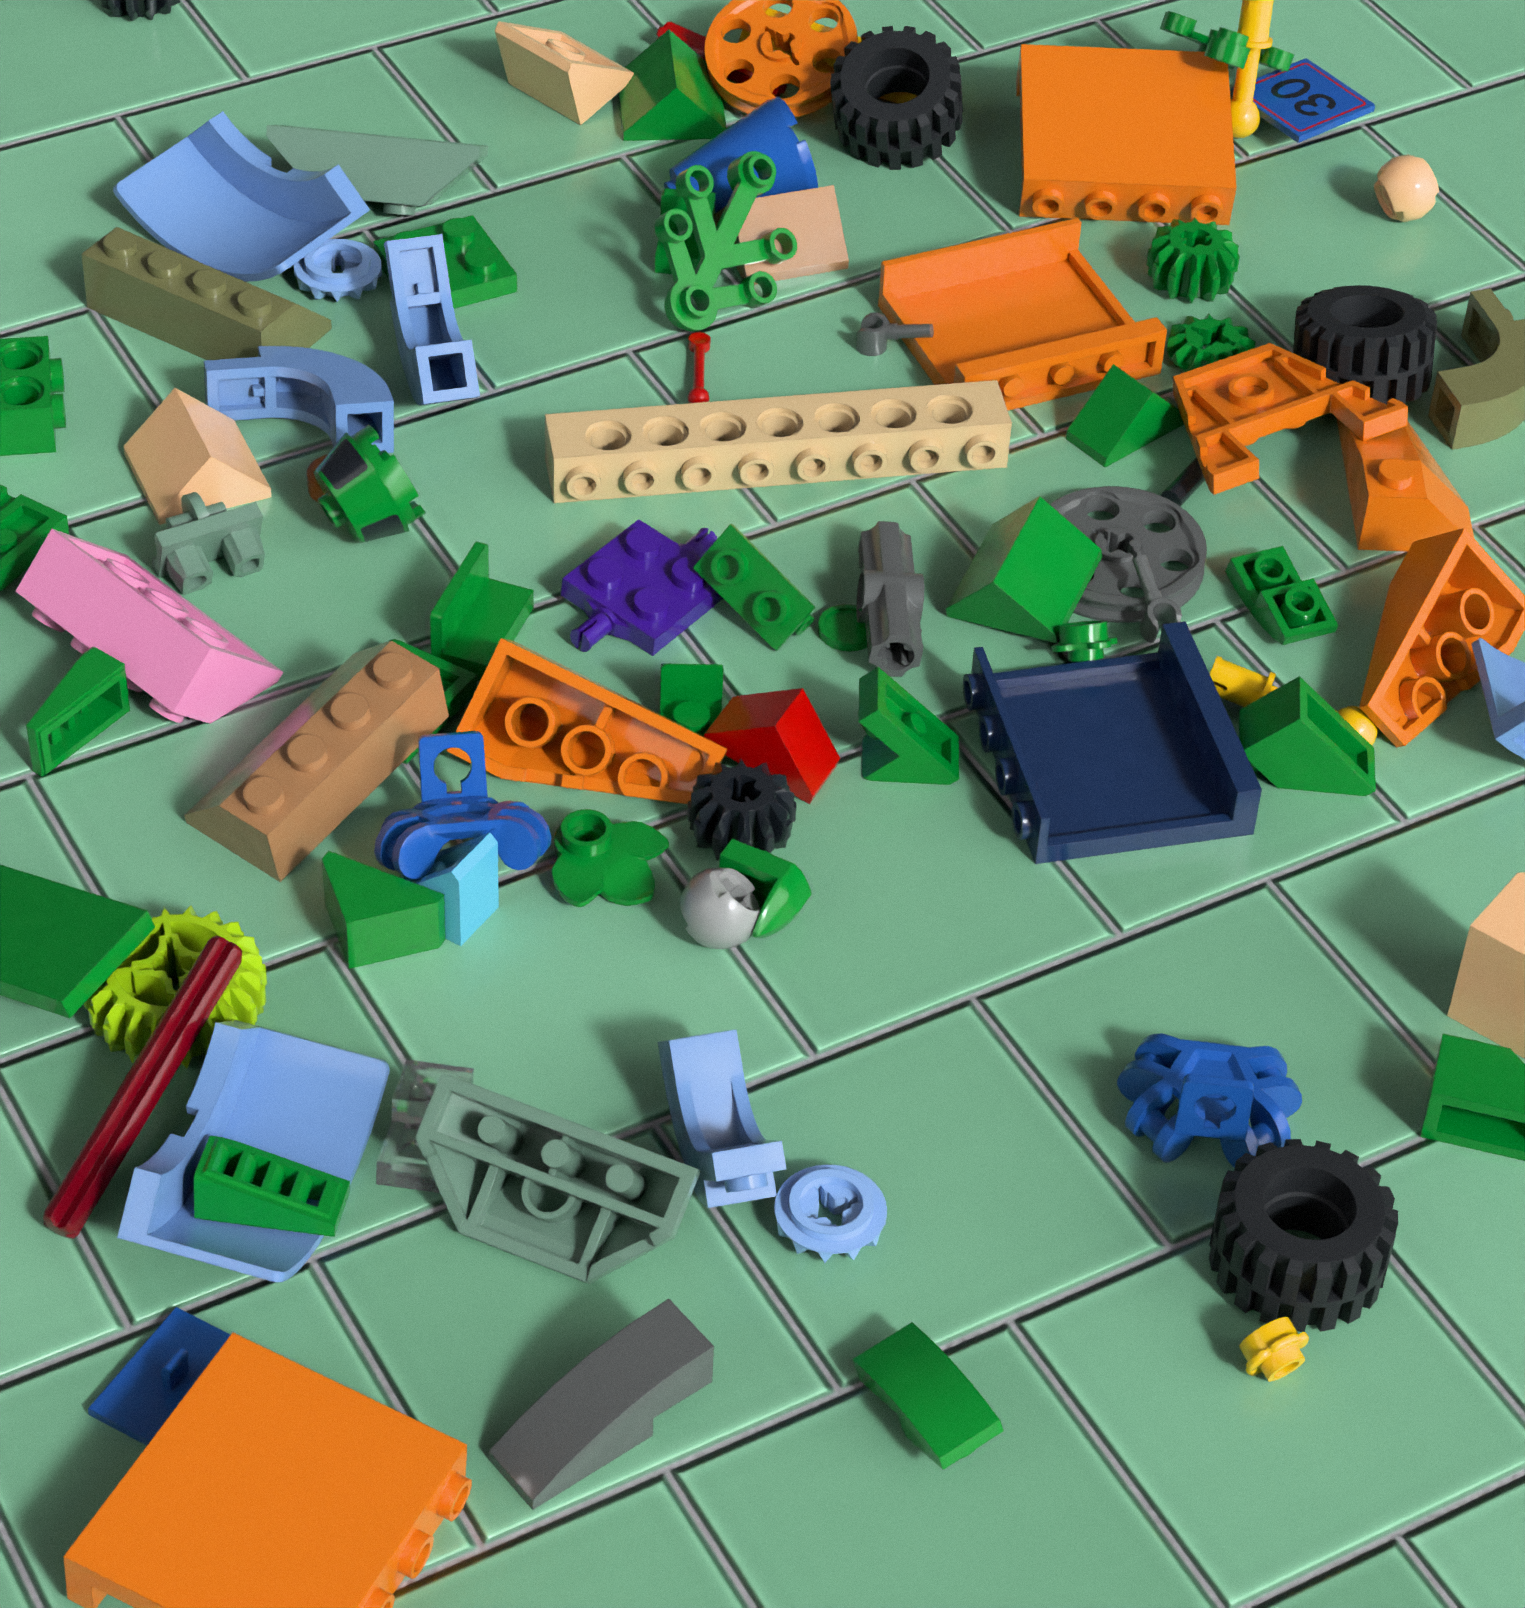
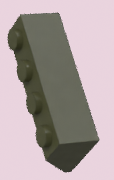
[81,227,332,360]

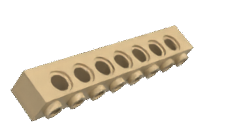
[545,380,1012,503]

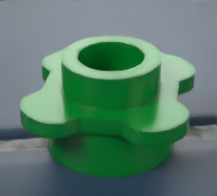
[1052,620,1118,662]

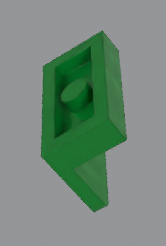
[430,541,534,681]

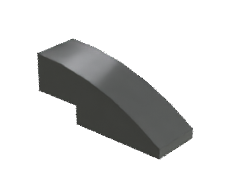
[489,1299,714,1510]

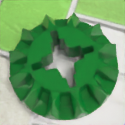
[1166,313,1256,372]

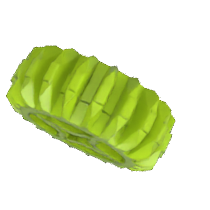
[84,905,267,1069]

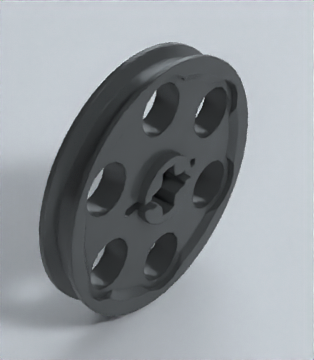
[1050,486,1207,623]

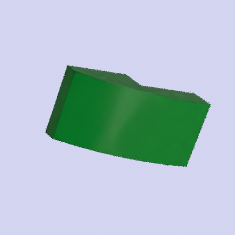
[1225,546,1339,645]
[852,1322,1004,1470]

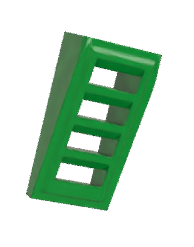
[26,647,130,777]
[194,1136,350,1237]

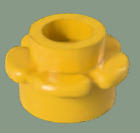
[1239,1317,1309,1382]

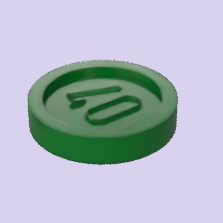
[818,604,867,652]

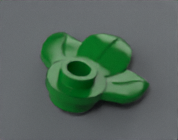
[552,809,669,907]

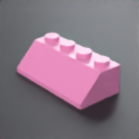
[16,529,283,724]

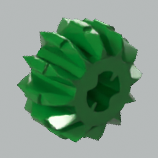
[1146,217,1240,303]

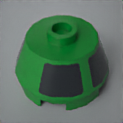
[313,425,426,543]

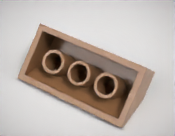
[184,641,449,882]

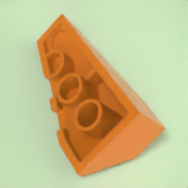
[1337,419,1474,552]
[1359,528,1525,748]

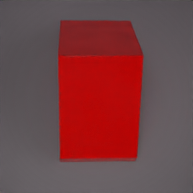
[704,688,840,804]

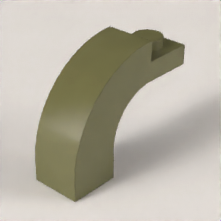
[1428,288,1525,450]

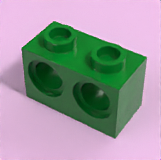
[0,336,66,456]

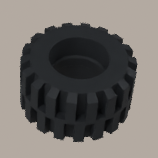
[830,26,963,170]
[1293,285,1437,405]
[1209,1139,1398,1332]

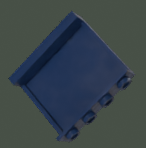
[963,621,1262,864]

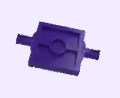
[561,519,723,656]

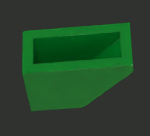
[1239,676,1376,796]
[1420,1033,1525,1161]

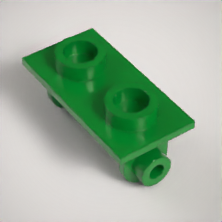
[693,524,815,651]

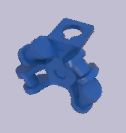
[374,731,552,879]
[1117,1033,1302,1167]

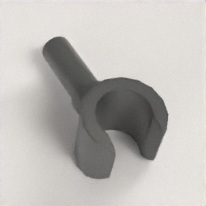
[856,312,934,356]
[1132,555,1182,643]

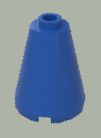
[664,96,818,214]

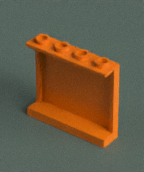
[1016,44,1237,225]
[878,218,1167,410]
[63,1332,472,1608]

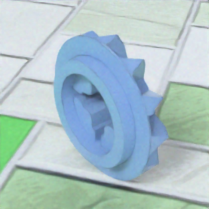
[294,239,382,302]
[774,1165,887,1263]

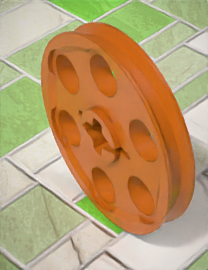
[705,0,858,117]

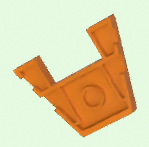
[1173,343,1408,495]

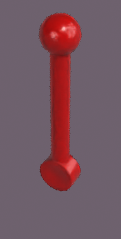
[687,332,711,403]

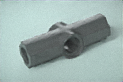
[856,521,924,677]

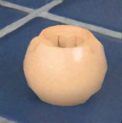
[1374,154,1439,222]

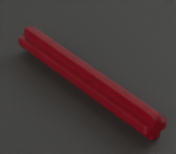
[43,936,242,1239]

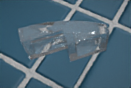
[376,1060,474,1193]

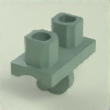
[152,492,265,595]

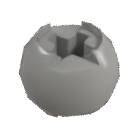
[680,868,761,949]

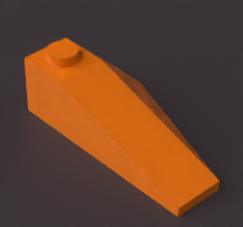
[447,638,728,804]

